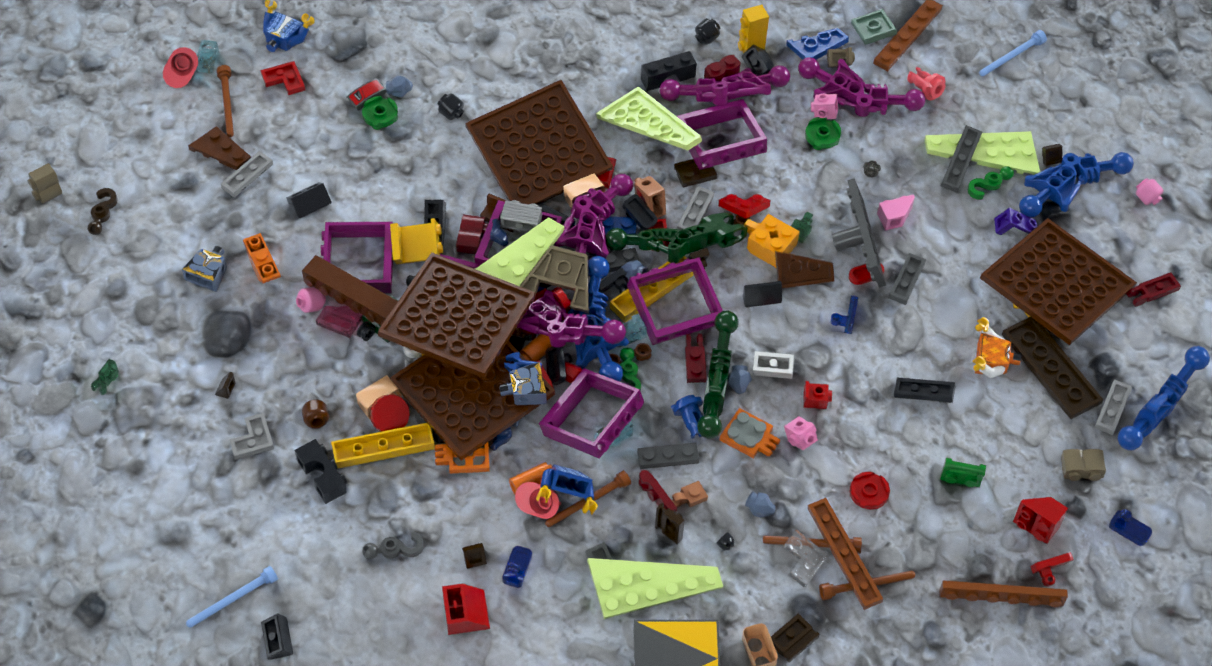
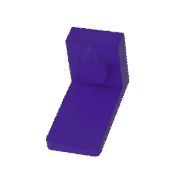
[994,208,1037,235]

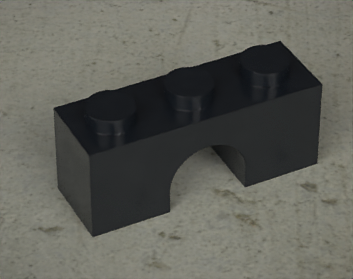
[641,51,697,91]
[294,439,348,504]

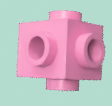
[811,93,838,120]
[784,416,818,450]

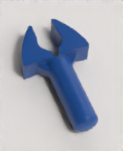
[504,352,542,372]

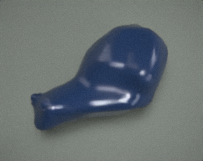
[490,219,509,247]
[489,427,512,451]

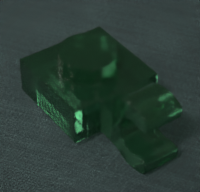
[791,212,813,244]
[91,359,119,395]

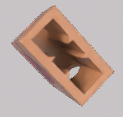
[633,176,666,218]

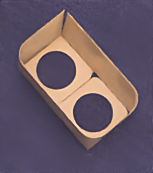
[563,174,605,208]
[356,375,402,419]
[742,623,778,666]

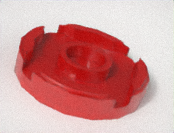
[370,394,410,432]
[849,472,890,510]

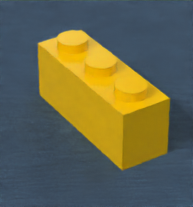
[738,4,769,54]

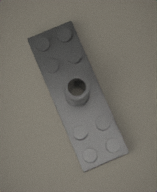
[832,178,886,288]

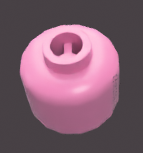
[1136,178,1164,205]
[296,287,326,313]

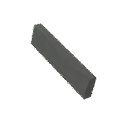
[940,125,982,193]

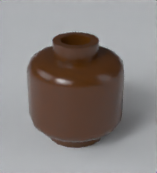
[302,399,329,429]

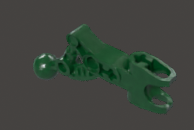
[605,212,747,263]

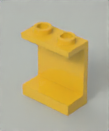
[390,218,443,265]

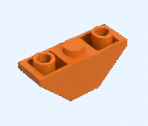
[243,233,281,283]

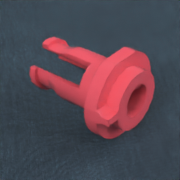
[907,67,946,101]

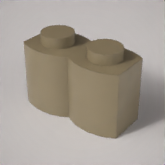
[27,163,62,204]
[1061,449,1106,481]

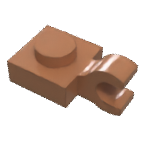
[672,481,708,507]

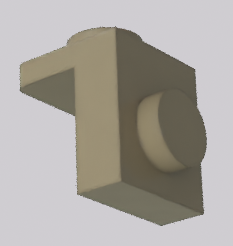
[827,47,855,68]

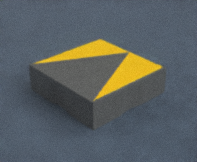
[633,620,720,666]

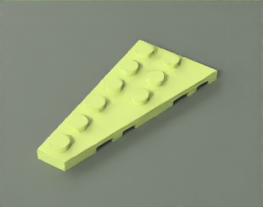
[596,87,702,150]
[924,131,1040,175]
[476,217,565,286]
[587,558,723,619]

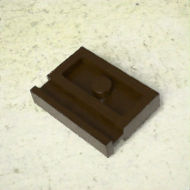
[674,159,717,188]
[655,503,685,545]
[771,613,820,663]

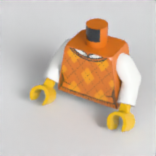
[972,317,1021,378]

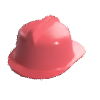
[163,47,198,88]
[515,482,561,519]

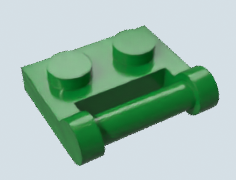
[940,458,986,487]

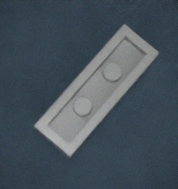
[221,151,273,198]
[677,186,715,230]
[1094,380,1132,435]

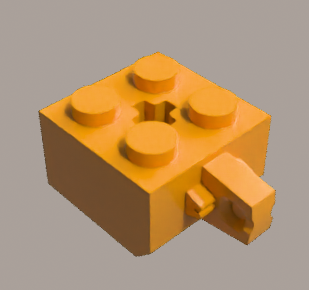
[744,214,800,268]

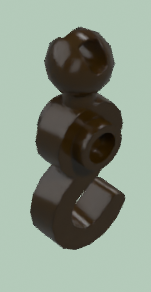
[87,188,118,235]

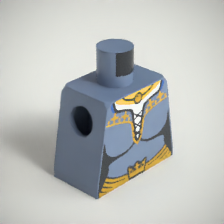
[182,246,227,292]
[499,362,547,405]

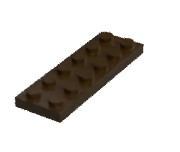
[1002,316,1103,419]

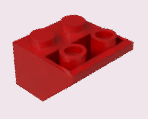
[1013,497,1068,544]
[442,583,490,635]

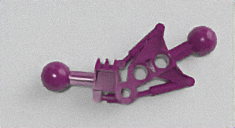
[798,57,926,117]
[659,65,790,105]
[554,174,633,259]
[516,290,626,347]

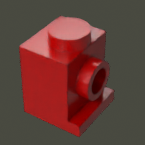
[803,381,832,409]

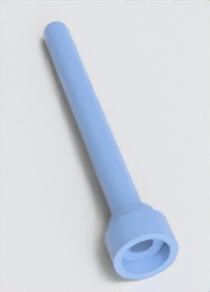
[979,30,1047,76]
[186,566,278,628]

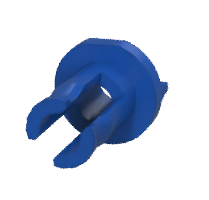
[671,395,703,439]

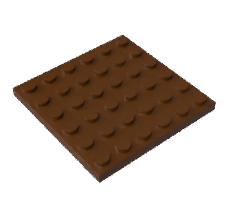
[465,80,613,205]
[980,218,1137,346]
[378,252,535,378]
[390,341,555,461]

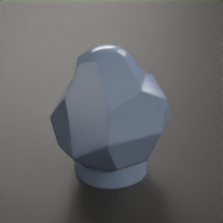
[386,76,413,97]
[621,260,649,281]
[728,365,752,394]
[745,491,775,518]

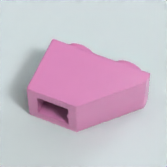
[877,194,915,231]

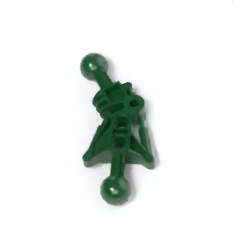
[697,310,739,439]

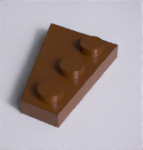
[188,126,251,170]
[775,251,835,288]

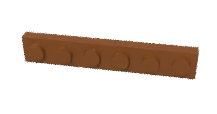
[873,0,943,72]
[807,498,883,610]
[939,580,1068,607]

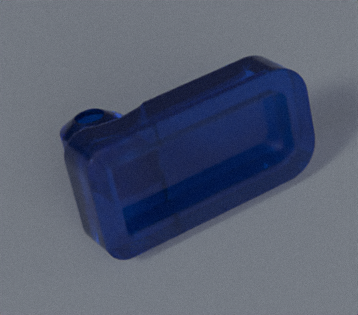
[830,295,858,334]
[1109,509,1152,546]
[502,546,532,588]

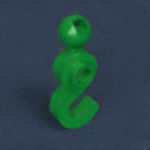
[967,166,1014,200]
[620,347,641,391]

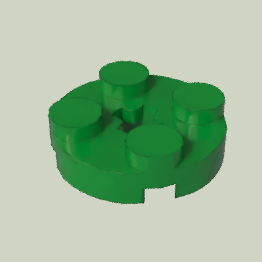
[362,96,398,130]
[805,117,841,150]

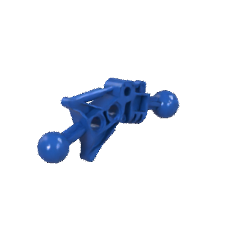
[1019,152,1134,218]
[568,256,629,382]
[1117,346,1210,451]

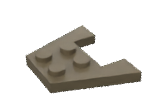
[520,245,589,314]

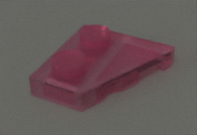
[316,306,363,338]

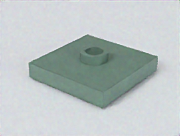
[851,9,897,45]

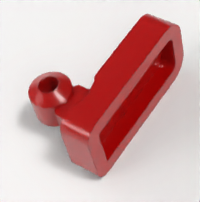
[1030,552,1074,587]

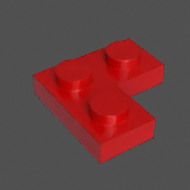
[260,61,306,95]
[718,194,771,219]

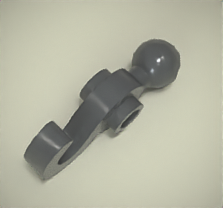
[362,532,424,559]

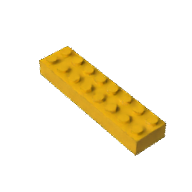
[609,256,694,323]
[331,423,435,468]

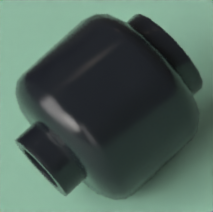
[695,18,721,44]
[437,93,464,120]

